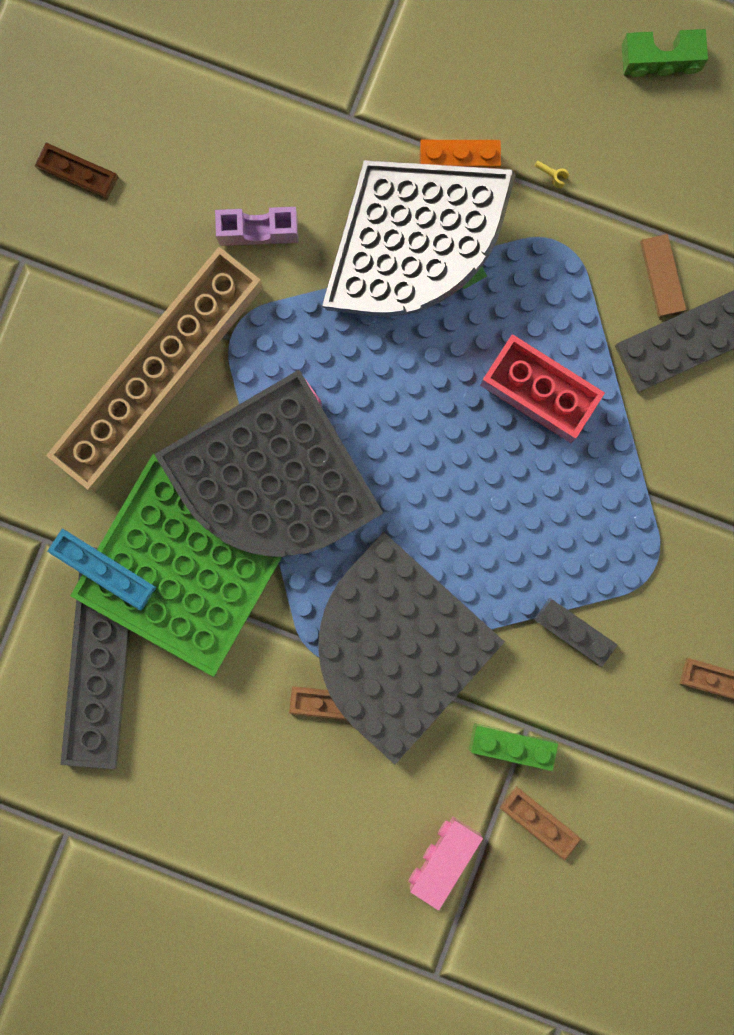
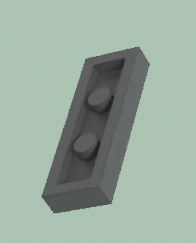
[534,598,617,667]

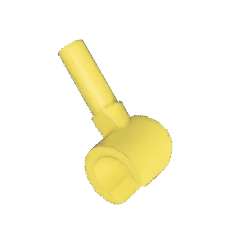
[534,160,569,189]

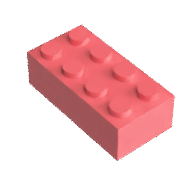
[480,334,605,443]

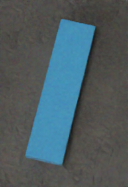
[47,528,157,611]

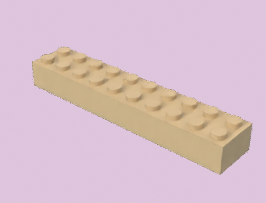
[46,247,263,493]

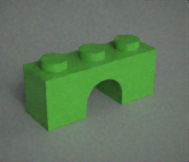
[622,29,708,77]
[468,723,558,771]

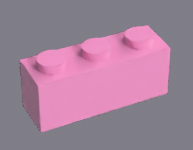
[408,816,483,910]

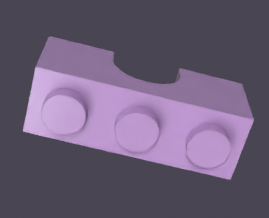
[215,207,299,246]

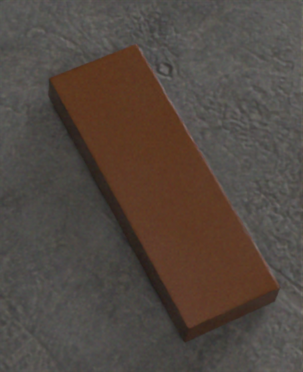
[35,142,118,200]

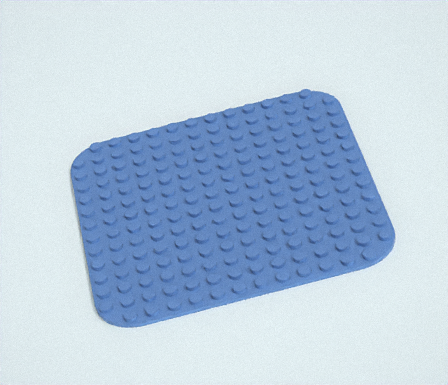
[228,237,660,657]

